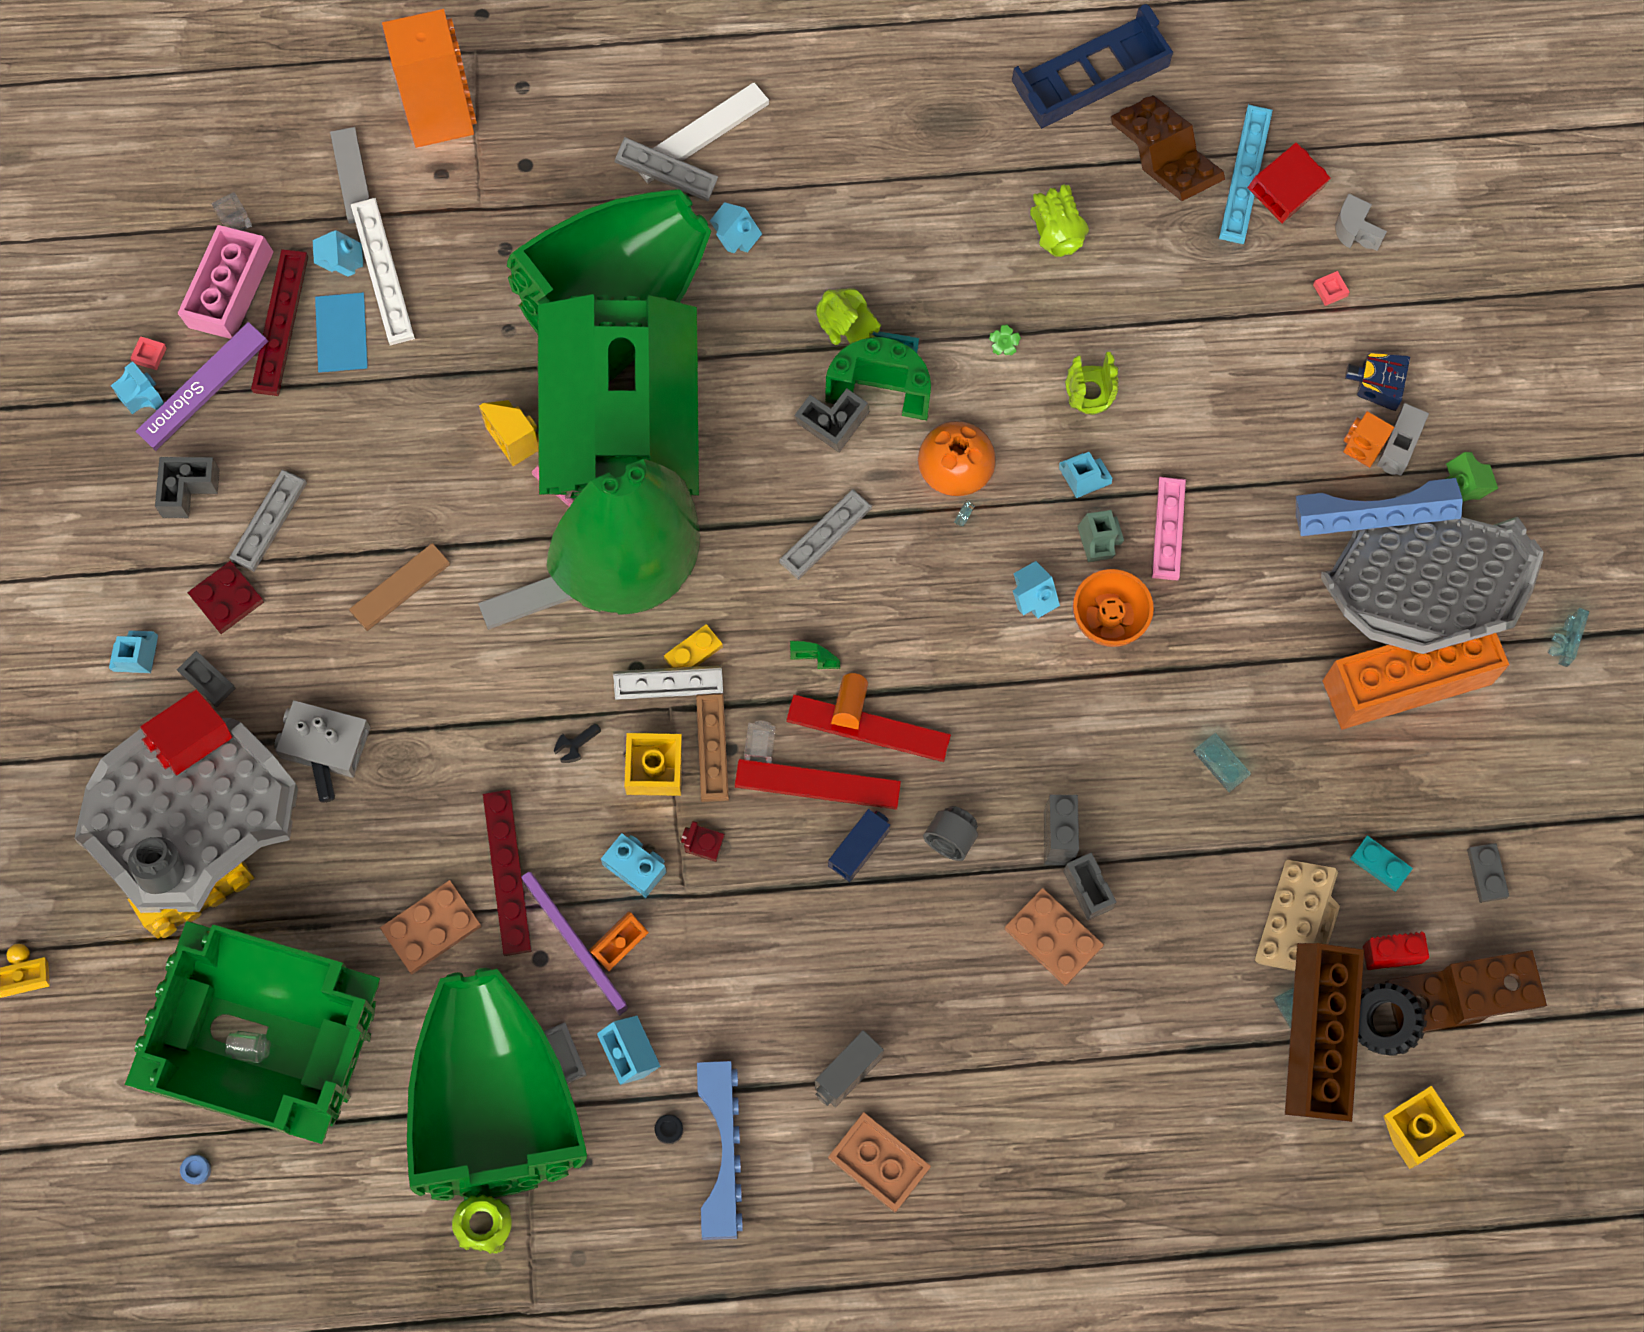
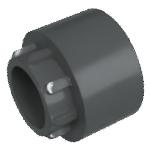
[923,806,978,861]
[128,837,185,894]

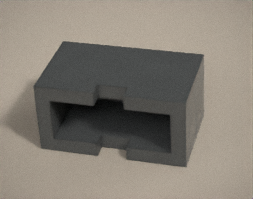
[1063,852,1116,920]

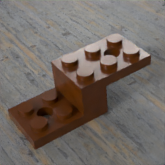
[1111,95,1225,201]
[1385,950,1547,1032]

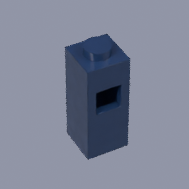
[828,809,890,882]

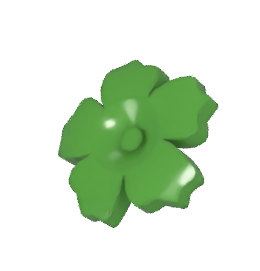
[989,324,1021,355]

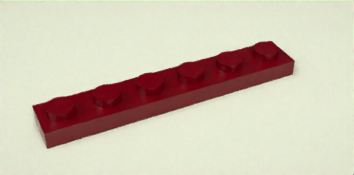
[251,249,308,396]
[483,790,532,956]

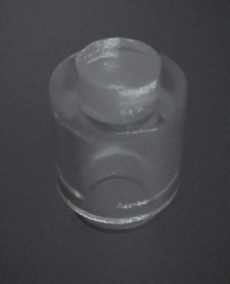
[225,1030,271,1063]

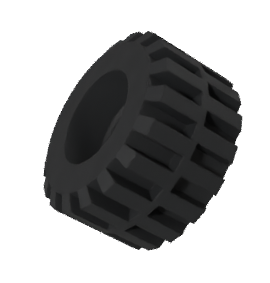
[1358,983,1427,1056]

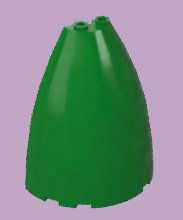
[507,189,712,381]
[547,459,700,615]
[407,968,587,1201]

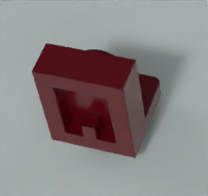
[681,821,725,862]

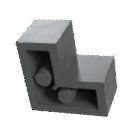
[794,388,870,453]
[155,457,220,518]

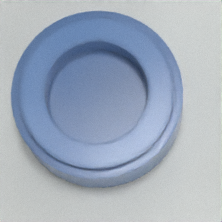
[180,1155,211,1185]

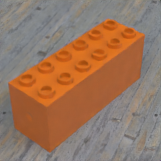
[382,9,477,148]
[1322,633,1509,730]

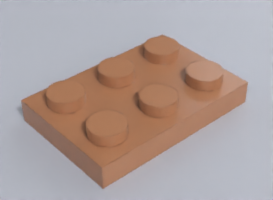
[380,880,482,975]
[1004,888,1104,987]
[828,1112,931,1213]

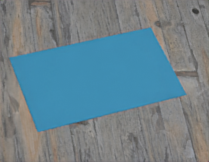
[315,293,368,373]

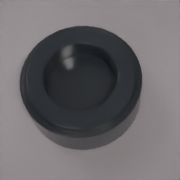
[654,1114,683,1145]

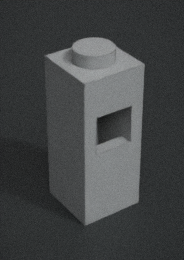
[1377,403,1429,476]

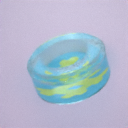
[954,500,975,527]

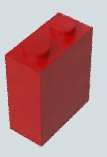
[1247,142,1331,224]
[140,689,232,776]

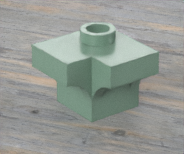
[1077,510,1124,562]

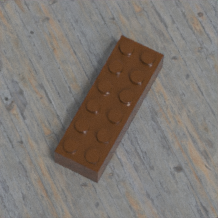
[1285,943,1364,1122]

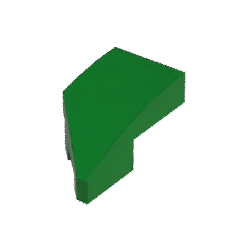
[790,641,840,669]

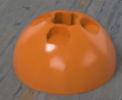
[918,421,996,496]
[1073,569,1154,647]

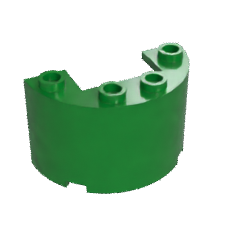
[825,337,931,421]

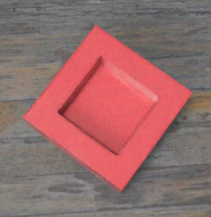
[1313,271,1350,306]
[130,336,167,371]

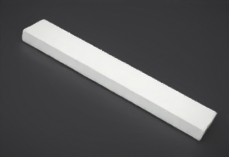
[638,83,769,184]
[351,198,415,345]

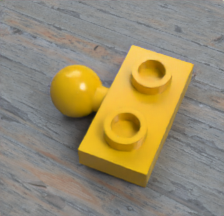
[0,944,50,998]

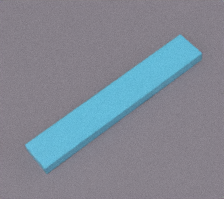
[1219,104,1273,244]

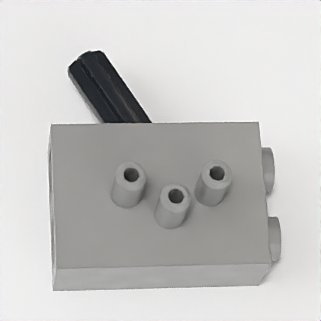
[274,700,371,803]

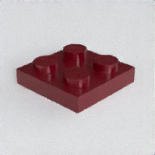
[187,560,264,634]

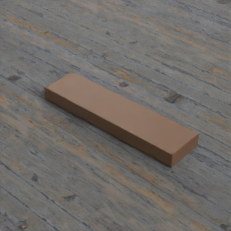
[349,543,450,631]
[696,694,729,802]

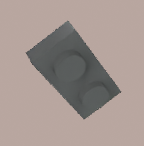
[176,651,236,708]
[1467,843,1509,903]

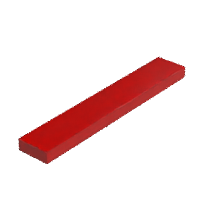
[786,694,951,762]
[735,759,901,810]

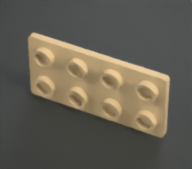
[1255,860,1340,971]

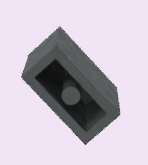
[1043,795,1079,865]
[815,1030,884,1108]

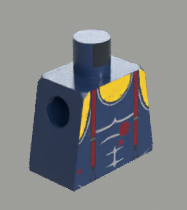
[1345,353,1410,411]

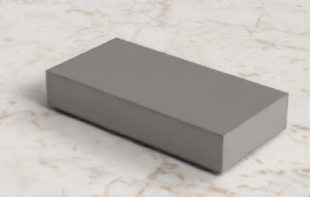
[544,1022,587,1084]

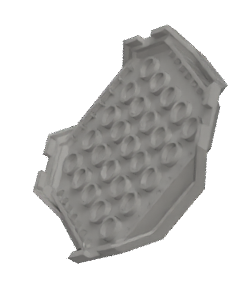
[1321,491,1544,654]
[75,718,298,913]

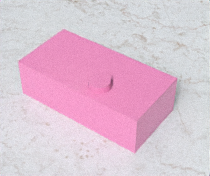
[178,225,273,339]

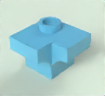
[710,202,762,253]
[313,230,363,277]
[111,362,164,414]
[1059,452,1112,498]
[1013,561,1060,618]
[109,631,158,673]

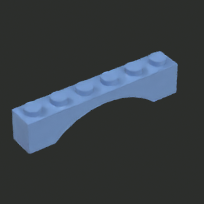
[1296,478,1463,536]
[697,1061,743,1240]

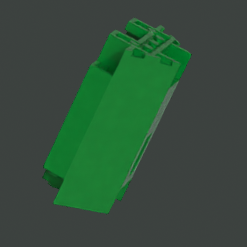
[537,294,699,499]
[124,921,380,1144]

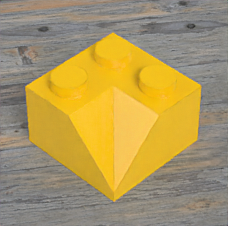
[479,400,538,466]
[624,733,682,796]
[1383,1086,1464,1169]

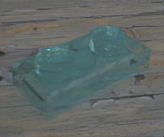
[1193,733,1251,793]

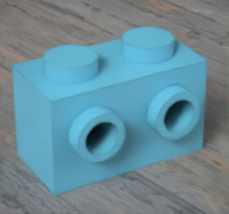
[601,833,666,898]
[597,1016,661,1085]

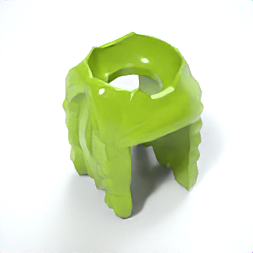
[1030,184,1089,257]
[816,288,881,345]
[1065,352,1119,415]
[452,1195,512,1254]

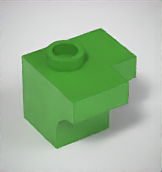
[1445,452,1498,502]

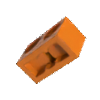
[1343,411,1395,468]

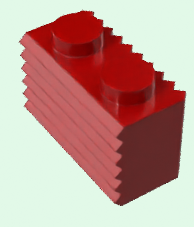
[1363,931,1429,970]

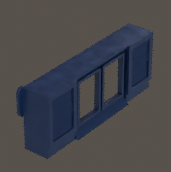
[1012,4,1173,129]

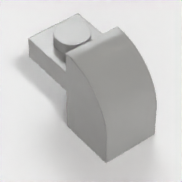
[1335,194,1387,251]

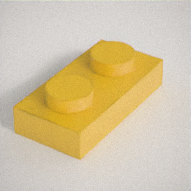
[664,624,723,668]

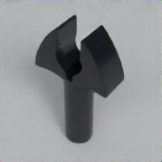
[554,723,601,763]

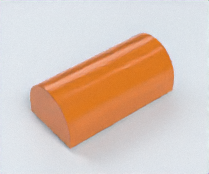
[831,673,868,729]
[588,911,649,972]

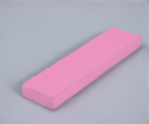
[1152,477,1186,581]

